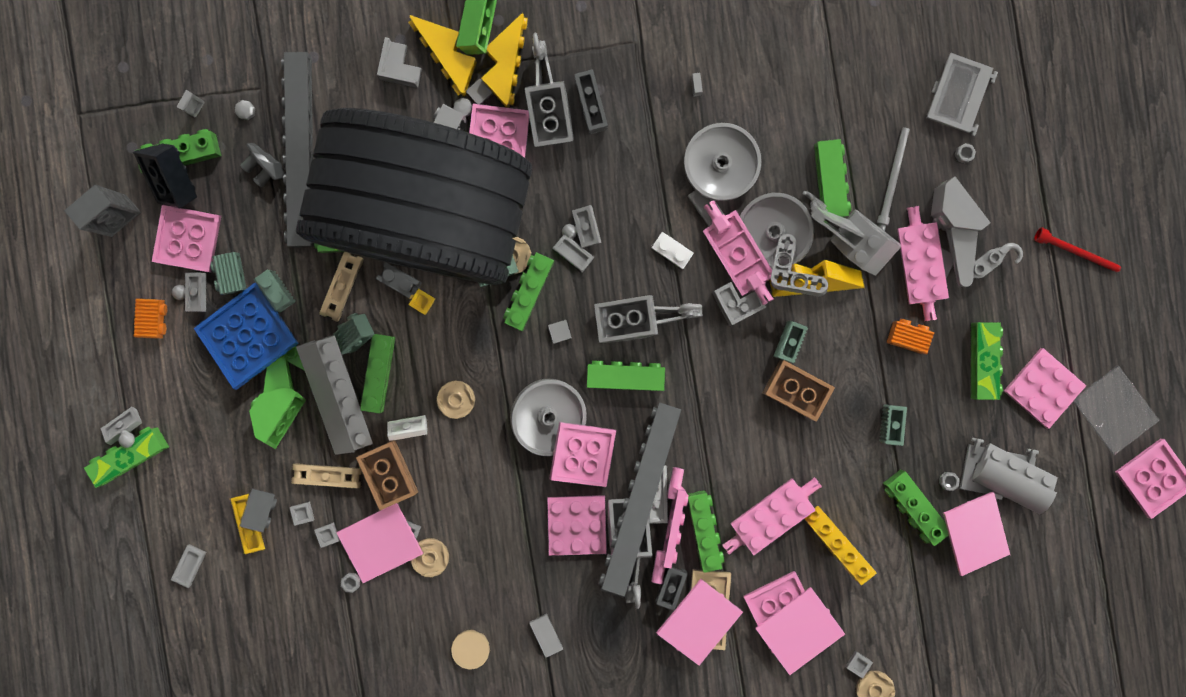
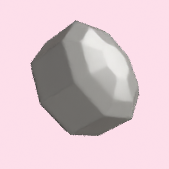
[453,98,472,117]
[235,100,255,120]
[955,143,976,163]
[939,472,959,491]
[341,573,361,593]

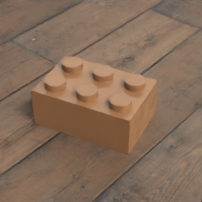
[762,360,835,422]
[356,440,418,510]

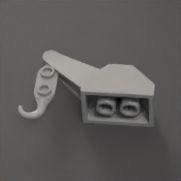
[525,32,573,147]
[931,177,1023,287]
[803,191,901,276]
[594,295,703,343]
[608,498,652,609]

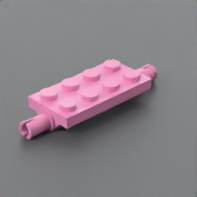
[703,201,774,305]
[897,206,949,321]
[651,467,688,584]
[722,477,822,555]

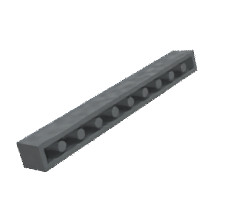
[281,52,315,248]
[598,402,681,598]

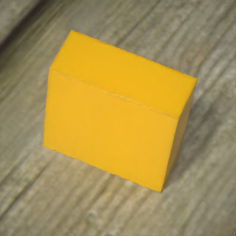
[409,288,435,315]

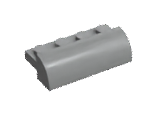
[972,443,1058,514]

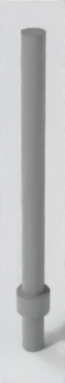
[877,127,910,231]

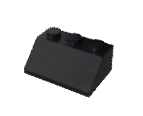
[133,143,197,209]

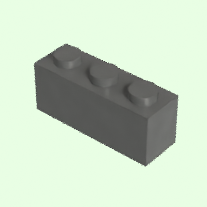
[574,69,608,135]

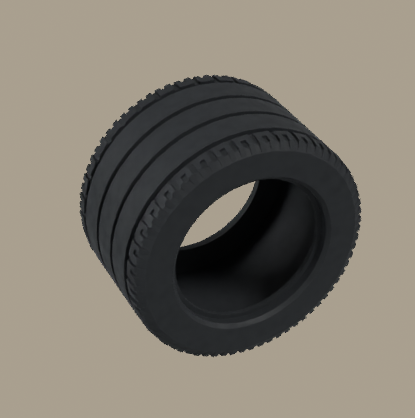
[296,108,532,285]

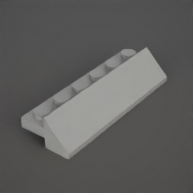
[296,335,373,455]

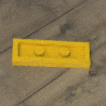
[231,494,265,554]

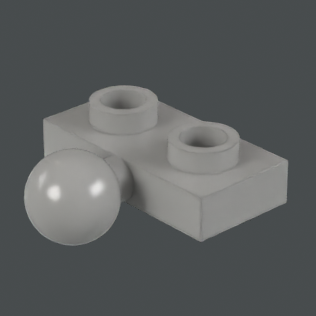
[562,205,601,248]
[172,273,206,312]
[100,407,142,448]

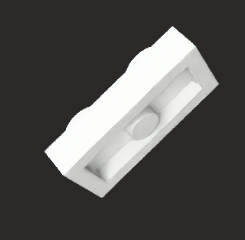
[652,232,694,269]
[387,415,427,441]

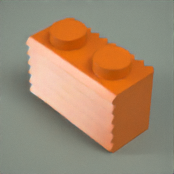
[134,299,167,338]
[887,319,934,354]

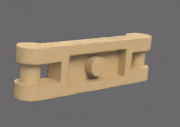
[320,252,364,322]
[291,463,362,488]

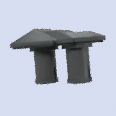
[240,143,285,187]

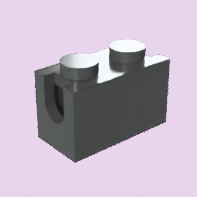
[376,262,422,299]
[239,488,277,532]
[655,566,687,610]

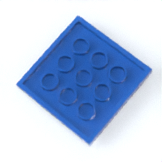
[194,282,299,390]

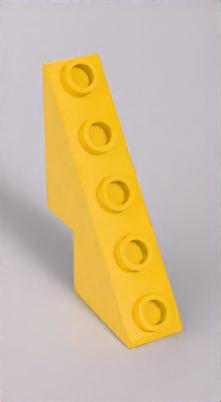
[481,13,528,108]
[408,15,477,97]
[770,260,864,297]
[804,506,877,585]

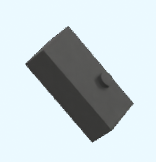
[64,185,141,237]

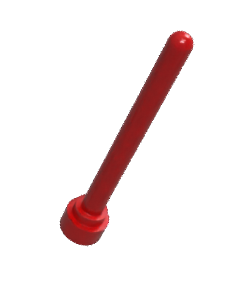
[1034,227,1121,272]

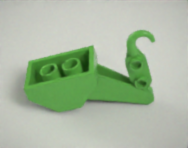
[249,346,306,449]

